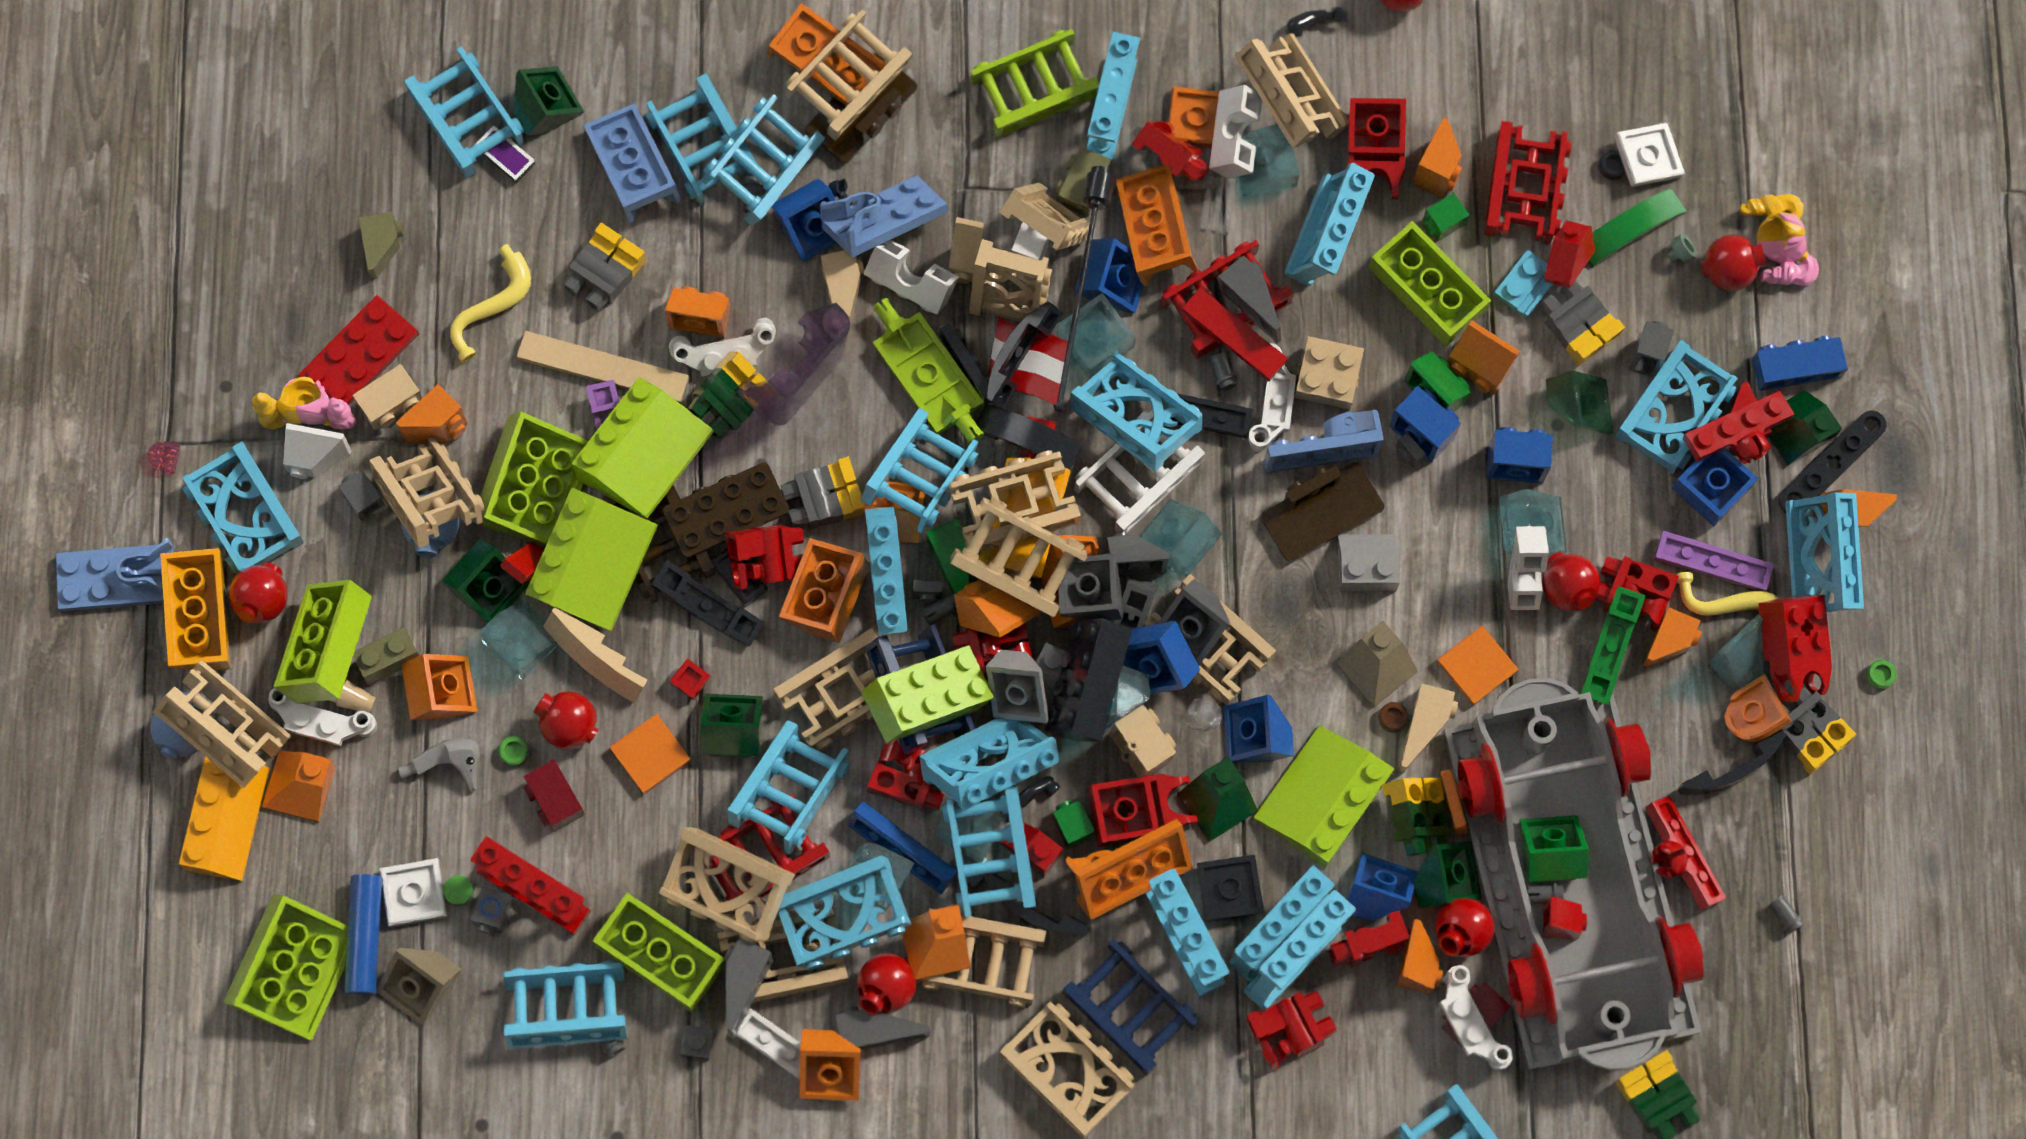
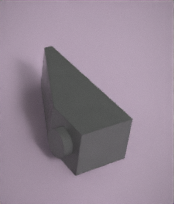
[1218,256,1281,344]
[1114,576,1159,672]
[724,938,773,1039]
[836,1006,930,1050]

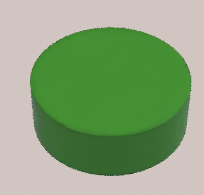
[1866,659,1897,690]
[499,736,529,767]
[443,875,474,906]

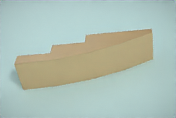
[543,607,647,703]

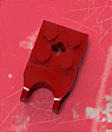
[1348,98,1406,200]
[1758,594,1832,701]
[1087,774,1198,847]

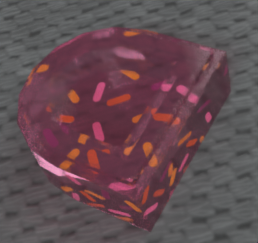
[148,442,180,474]

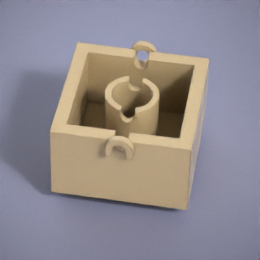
[1294,336,1364,410]
[1109,704,1176,777]

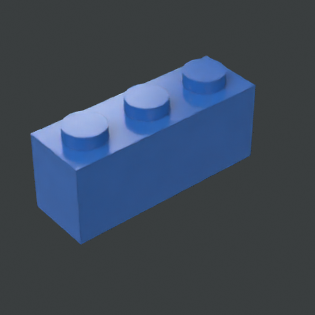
[1752,335,1848,391]

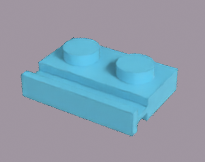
[1493,250,1553,319]

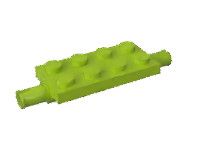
[872,298,984,445]

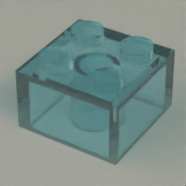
[1055,293,1136,379]

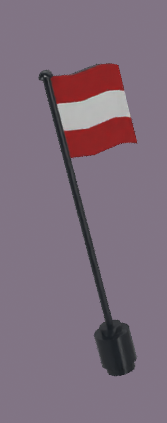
[988,166,1115,412]

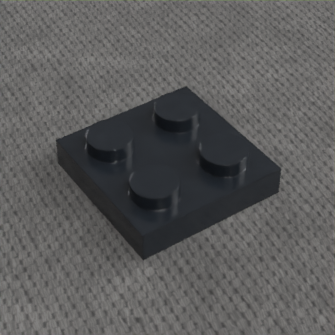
[1196,855,1264,922]

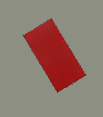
[500,542,544,584]

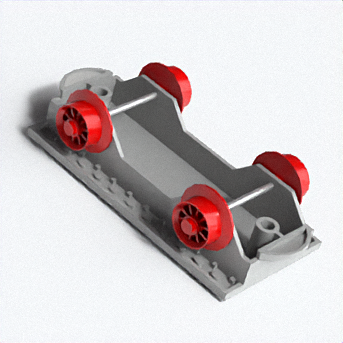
[1443,678,1704,1071]

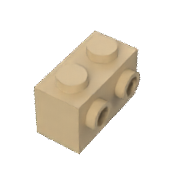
[353,364,422,430]

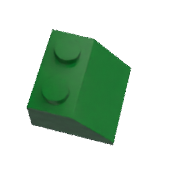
[1404,352,1471,412]
[1520,815,1589,882]

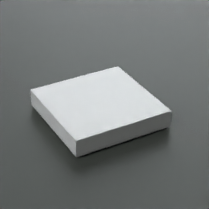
[1614,123,1685,187]
[379,858,448,927]

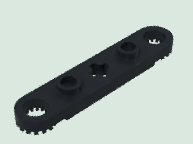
[1779,410,1887,514]

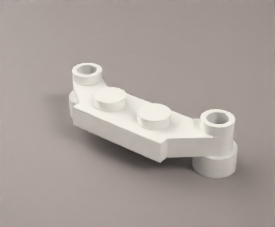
[669,318,776,377]
[1248,343,1296,452]
[269,688,377,747]
[1439,965,1512,1070]

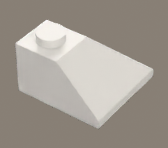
[283,423,351,479]

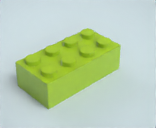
[1368,221,1491,347]
[274,580,372,703]
[861,645,994,744]
[593,893,726,1013]

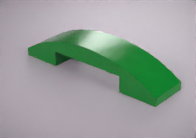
[1588,189,1686,268]
[1581,586,1645,705]

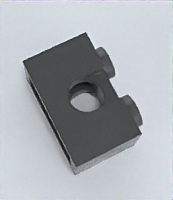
[1628,321,1674,378]

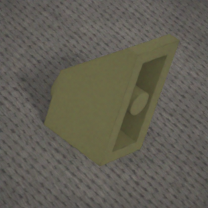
[359,211,404,279]

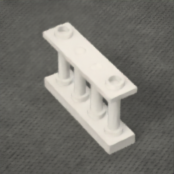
[1074,409,1205,532]

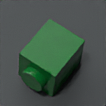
[1423,193,1470,241]
[1052,800,1095,849]

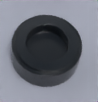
[1599,150,1626,180]

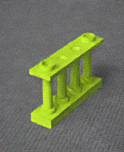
[970,29,1100,138]

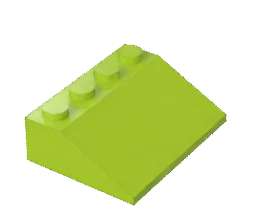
[571,377,714,519]
[472,411,588,547]
[525,488,658,631]
[1253,725,1394,869]
[223,895,348,1041]

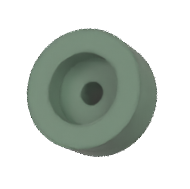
[1668,234,1698,263]

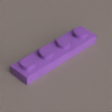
[1654,531,1774,592]

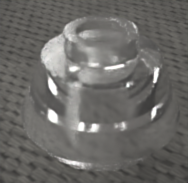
[1185,693,1222,732]

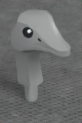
[398,738,480,791]

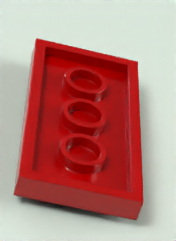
[297,295,419,406]

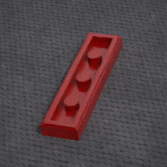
[1182,287,1288,382]

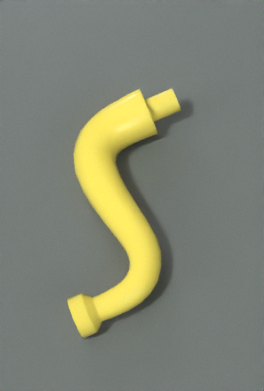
[450,244,531,363]
[1676,572,1780,616]

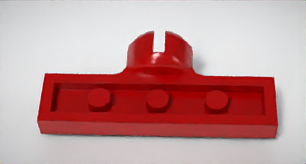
[1682,391,1794,464]
[1645,795,1726,910]

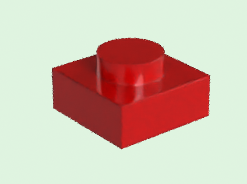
[670,658,711,700]

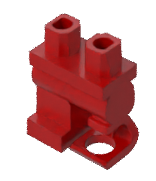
[1131,121,1210,181]
[726,524,804,589]
[1595,556,1679,631]
[952,623,1032,679]
[867,740,951,811]
[1328,910,1410,968]
[1246,991,1337,1071]

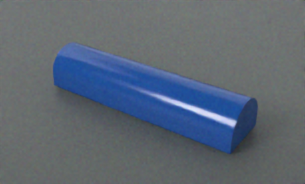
[848,802,958,894]
[344,874,382,996]

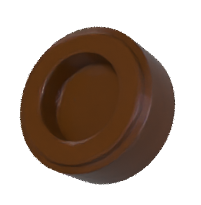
[1378,702,1408,733]

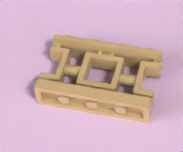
[1234,33,1349,148]
[369,437,484,548]
[948,451,1081,552]
[1144,574,1276,705]
[773,628,878,752]
[153,660,290,788]
[718,907,849,1003]

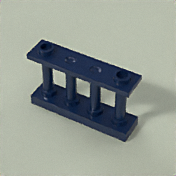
[865,624,975,755]
[1062,939,1198,1076]

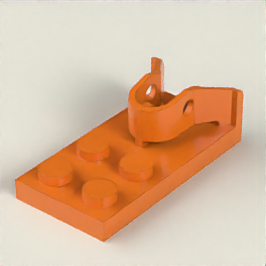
[767,3,886,106]
[1116,165,1198,286]
[1066,819,1193,920]

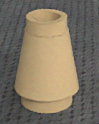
[330,680,376,713]

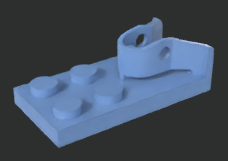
[583,103,681,224]
[820,175,948,257]
[1264,409,1384,473]
[56,538,175,612]

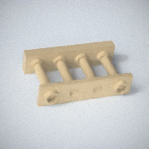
[785,9,912,140]
[950,497,1088,617]
[916,909,1046,1008]

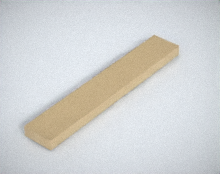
[517,331,690,404]

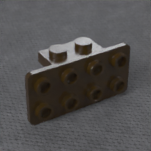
[806,53,917,164]
[663,462,789,558]
[1261,462,1385,562]

